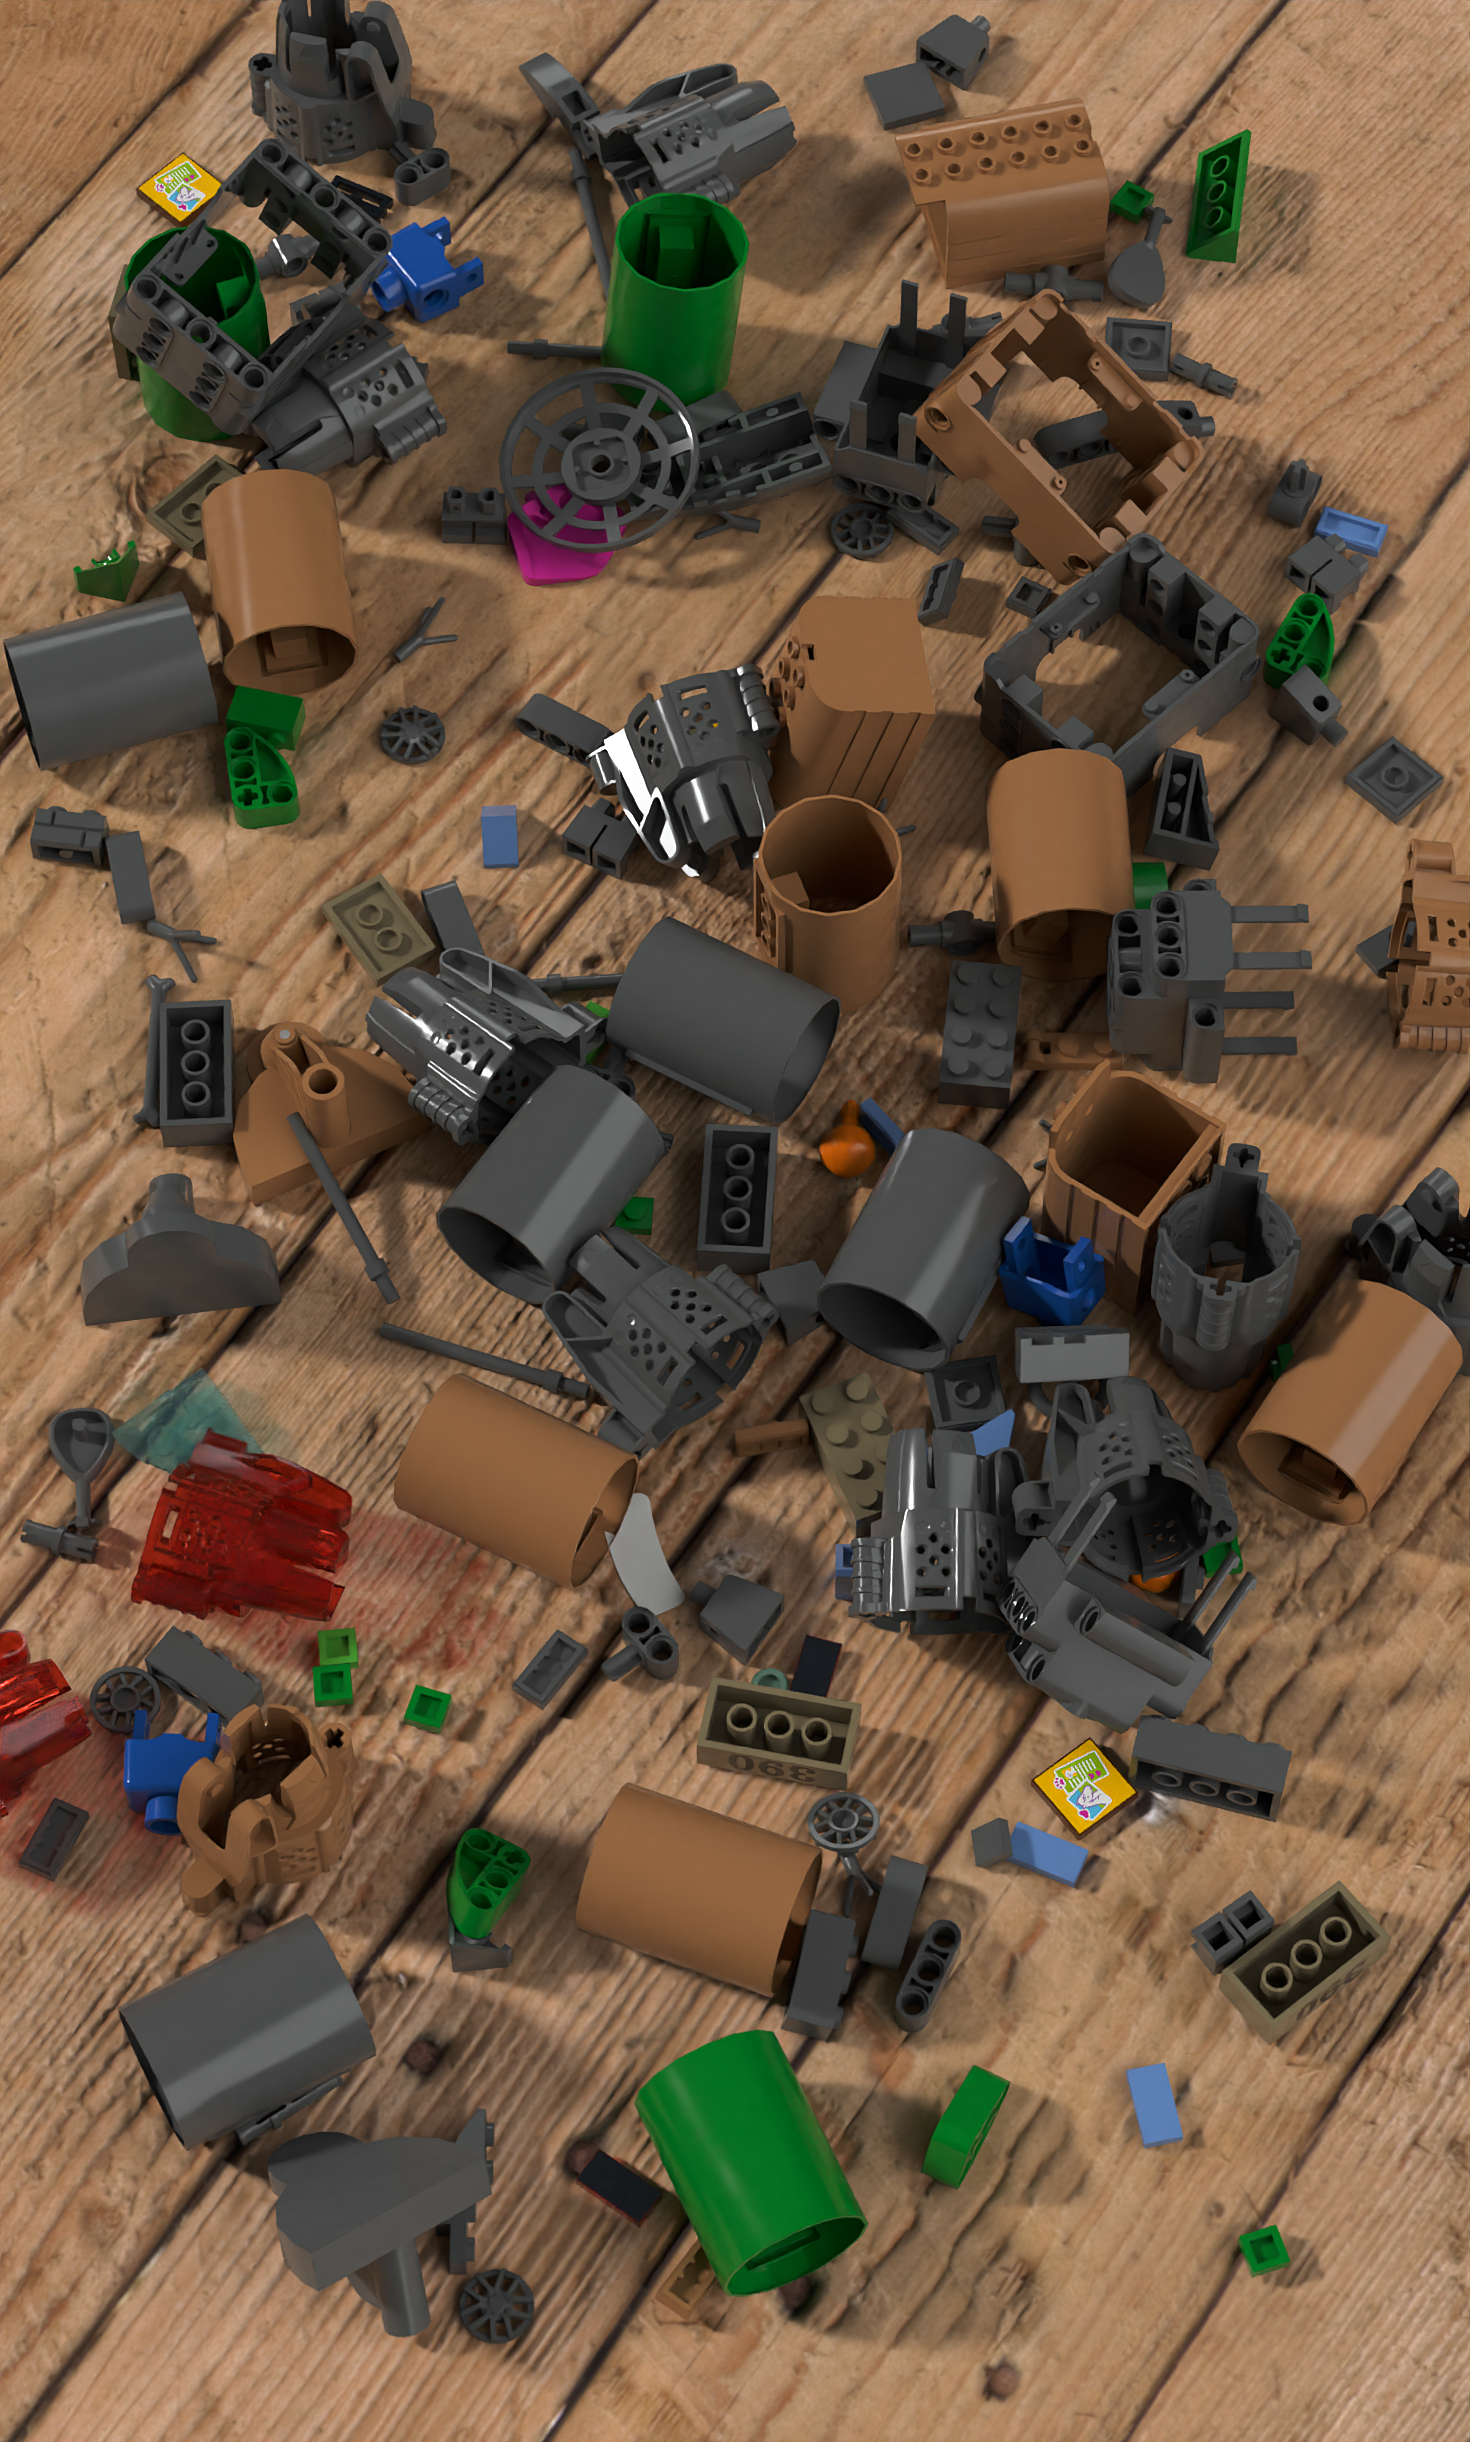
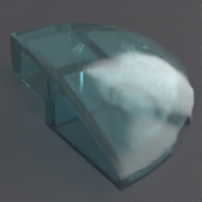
[111,1368,266,1478]

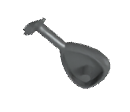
[1107,205,1173,308]
[48,1408,115,1531]

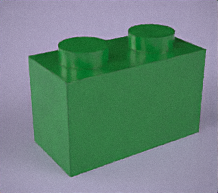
[226,685,306,751]

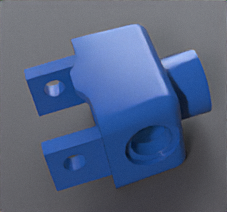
[370,216,484,323]
[999,1216,1106,1327]
[123,1710,222,1836]

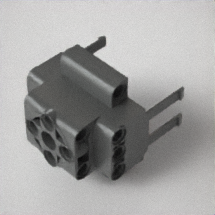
[812,279,1001,514]
[1106,878,1312,1084]
[996,1470,1257,1734]

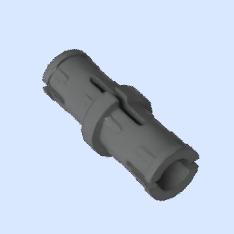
[1169,353,1238,399]
[20,1519,99,1562]

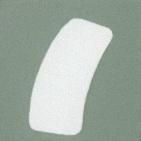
[605,1493,685,1616]

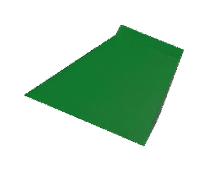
[73,540,139,602]

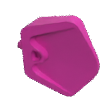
[507,484,627,586]

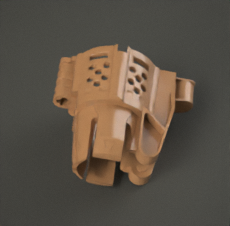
[1386,839,1470,1054]
[177,1704,360,1917]

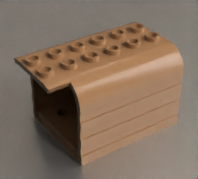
[894,98,1109,289]
[766,595,936,813]
[1040,1058,1227,1317]

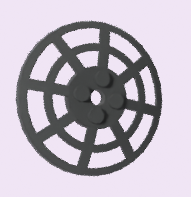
[499,367,700,553]

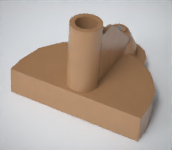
[233,1021,430,1206]

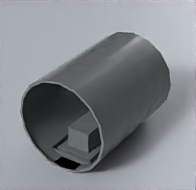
[3,591,219,772]
[606,916,841,1125]
[436,1065,665,1304]
[817,1128,1030,1371]
[117,1913,376,2151]

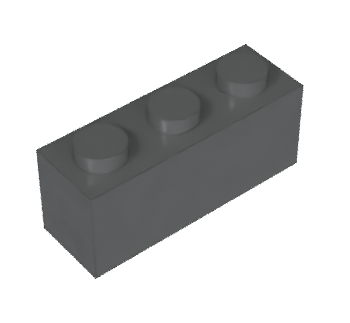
[145,1626,265,1728]
[780,1909,859,2041]

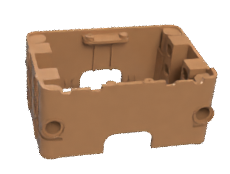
[913,289,1204,586]

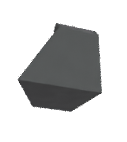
[447,1907,513,1972]

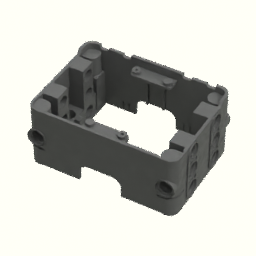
[112,138,393,435]
[974,533,1263,799]

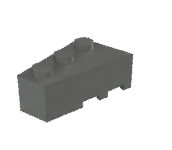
[1143,747,1220,871]
[1015,1327,1129,1383]

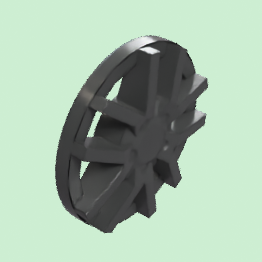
[831,503,894,560]
[381,705,445,764]
[90,1666,161,1735]
[808,1792,879,1856]
[459,2268,534,2344]

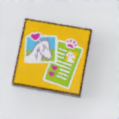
[136,152,223,228]
[1031,1737,1139,1841]

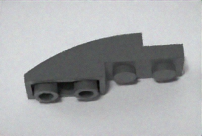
[519,52,600,162]
[435,2109,495,2275]

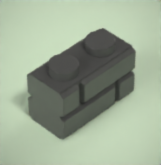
[30,806,109,866]

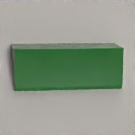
[1185,129,1252,263]

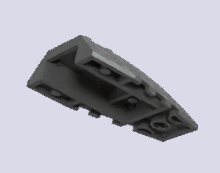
[626,392,833,520]

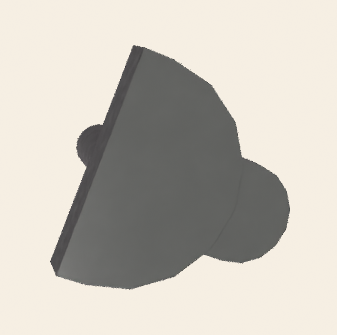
[80,1173,281,1326]
[267,2132,492,2337]

